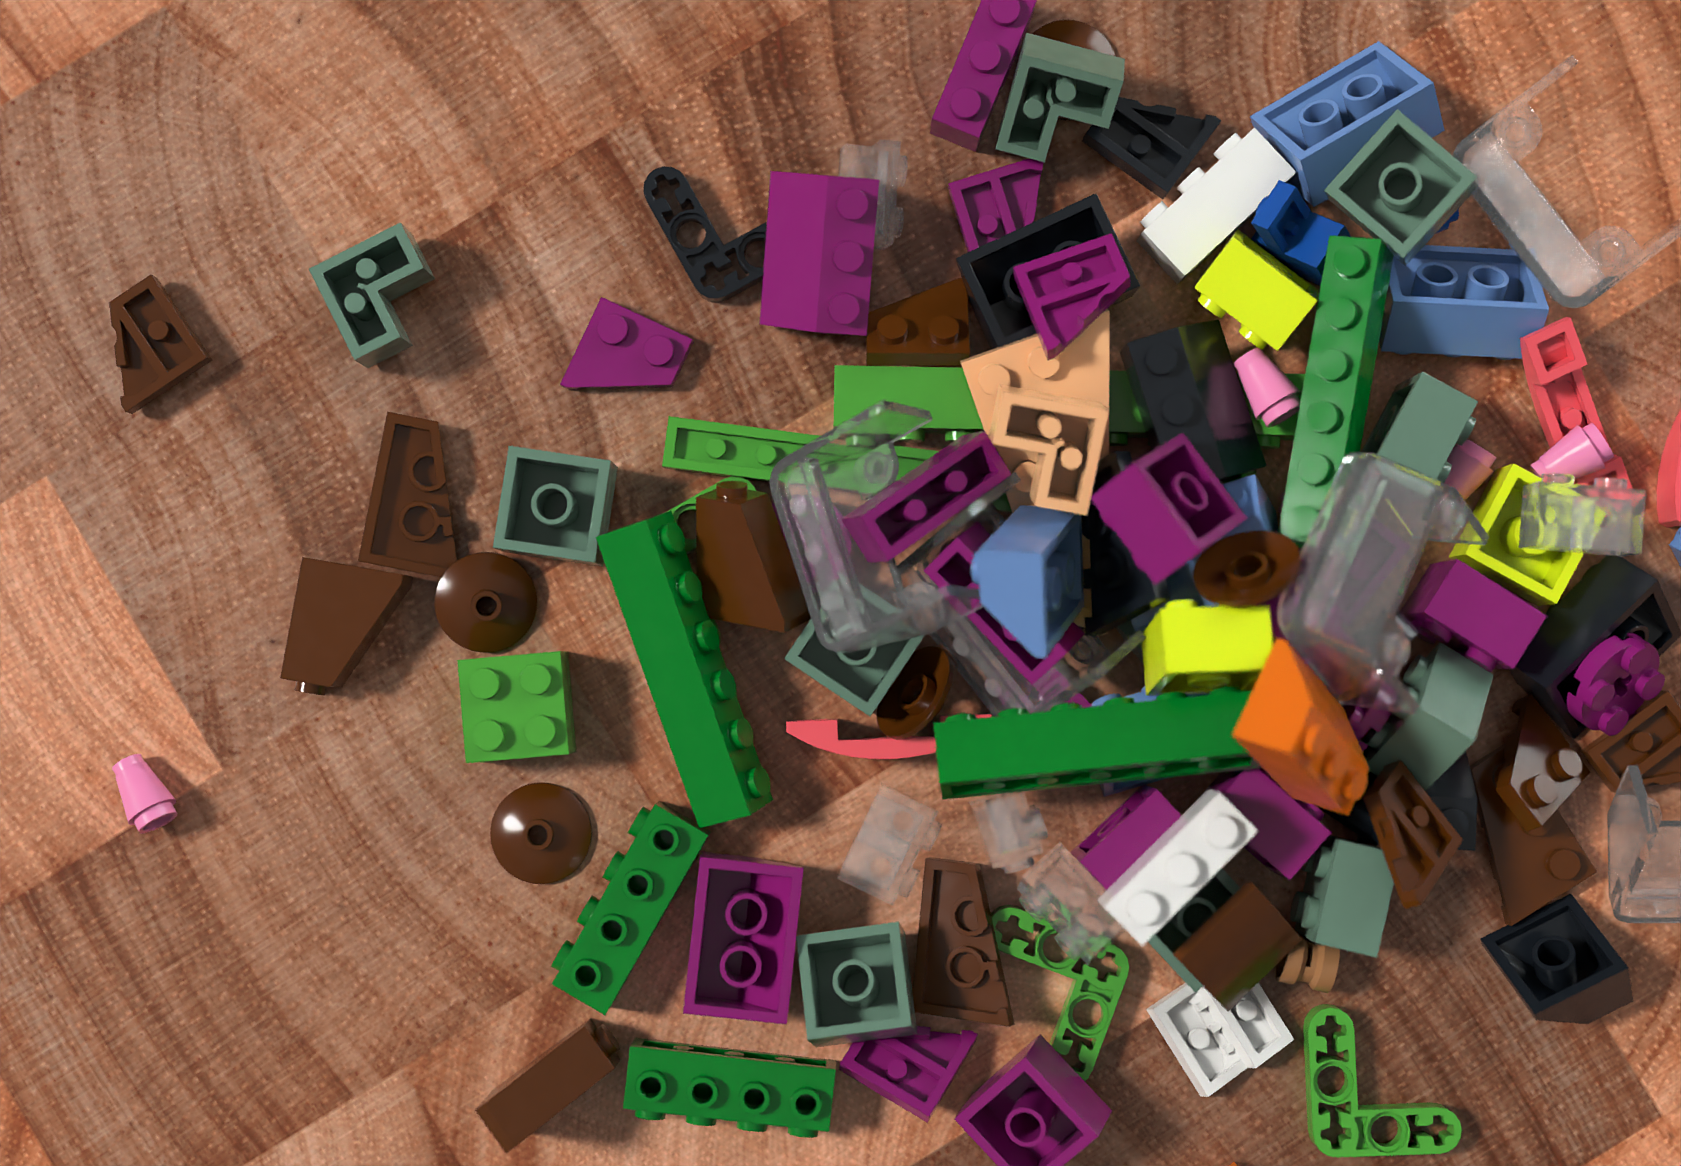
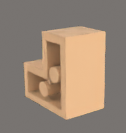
[989,384,1109,515]

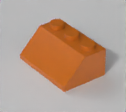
[1232,638,1369,816]

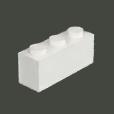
[1137,128,1296,285]
[1097,789,1258,946]

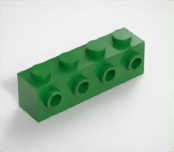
[551,801,712,1015]
[623,1038,836,1138]

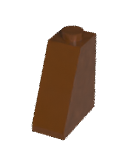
[696,481,811,633]
[280,557,413,695]
[475,1018,620,1153]

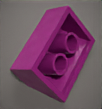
[759,171,879,336]
[683,852,804,1024]

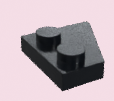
[1082,97,1222,200]

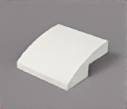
[1146,983,1294,1097]

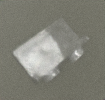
[838,139,907,250]

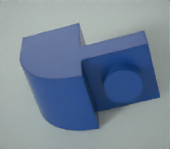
[1251,180,1351,286]

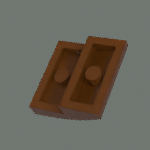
[1173,880,1302,1012]

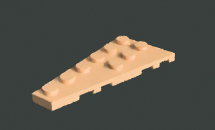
[960,309,1110,645]

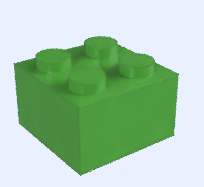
[457,651,577,763]

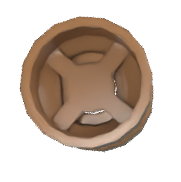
[1275,934,1340,993]

